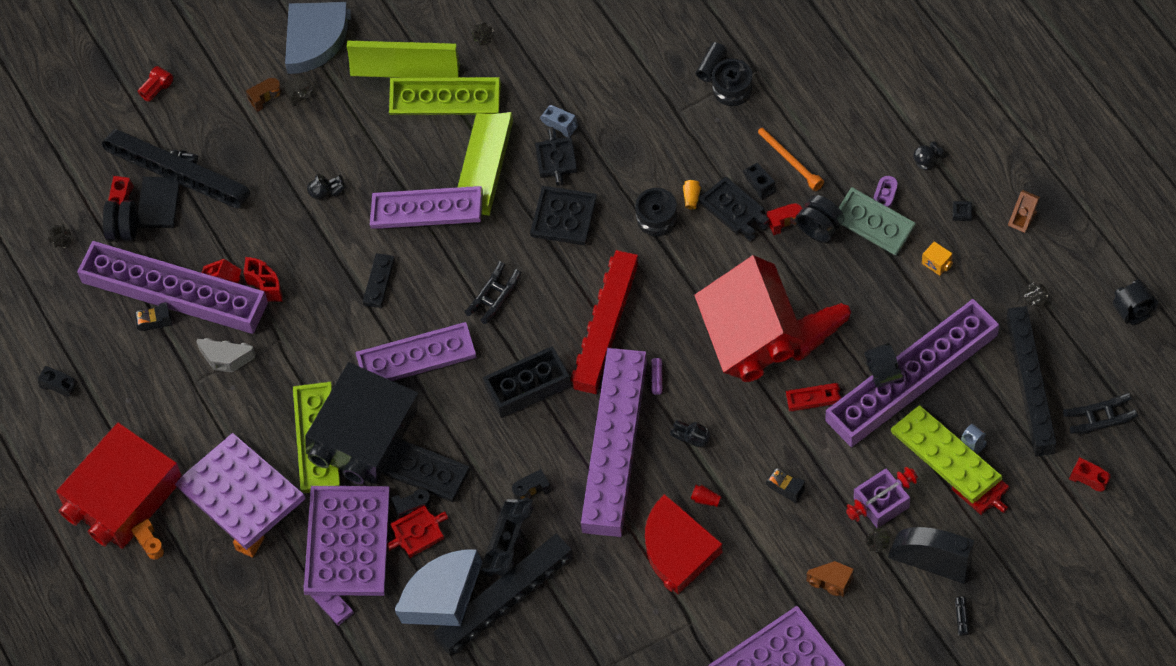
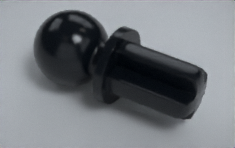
[170,149,198,164]

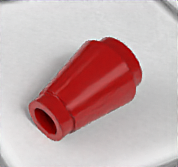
[691,484,721,507]

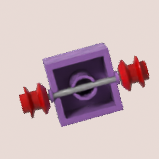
[846,467,918,529]

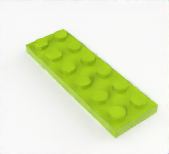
[293,382,340,493]
[891,405,1002,504]

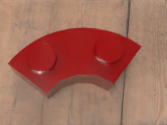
[244,257,283,301]

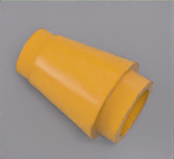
[683,180,701,209]

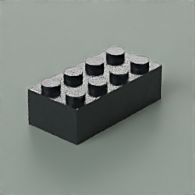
[483,346,571,418]

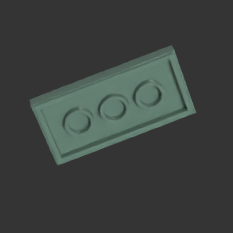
[839,187,916,257]

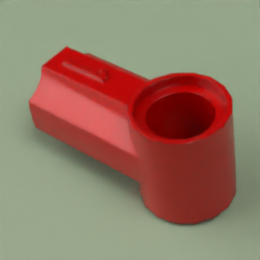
[138,66,174,102]

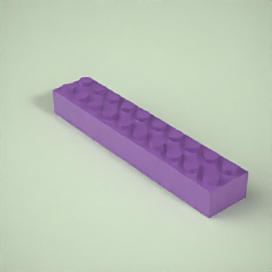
[77,241,268,334]
[826,299,999,448]
[581,348,647,537]

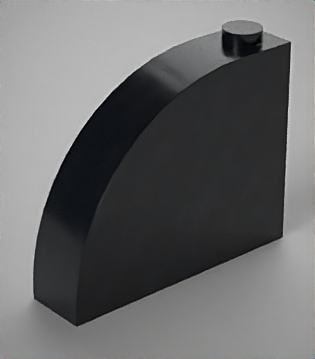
[888,527,974,584]

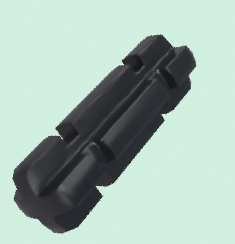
[955,596,969,636]

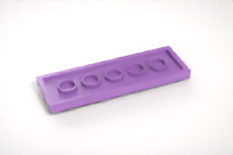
[370,186,483,229]
[355,322,476,381]

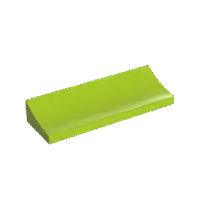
[347,41,460,78]
[389,77,501,115]
[457,112,513,216]

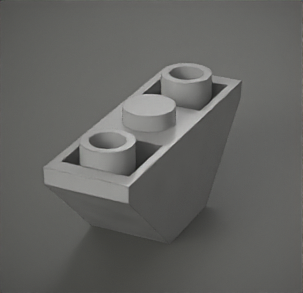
[197,338,256,372]

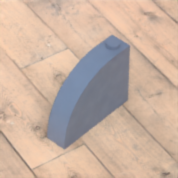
[285,2,351,74]
[395,550,483,626]

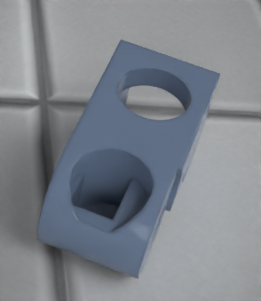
[540,105,578,138]
[961,424,987,455]

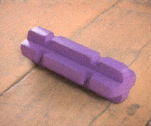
[652,358,662,395]

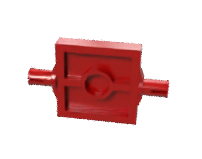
[952,480,1009,515]
[386,505,449,558]

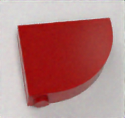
[645,494,722,595]

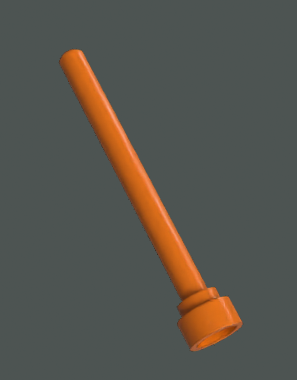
[758,128,824,191]

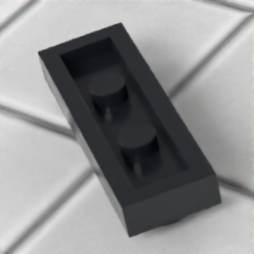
[363,253,395,308]

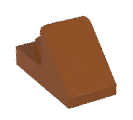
[1008,190,1040,233]

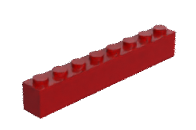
[571,250,639,394]

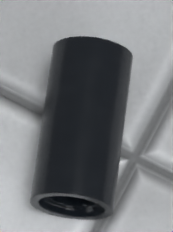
[695,42,728,82]

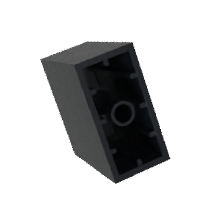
[305,362,418,485]

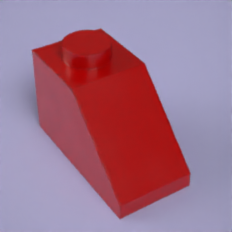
[201,259,242,284]

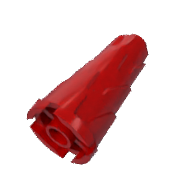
[792,303,851,361]

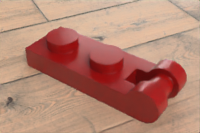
[786,383,842,412]

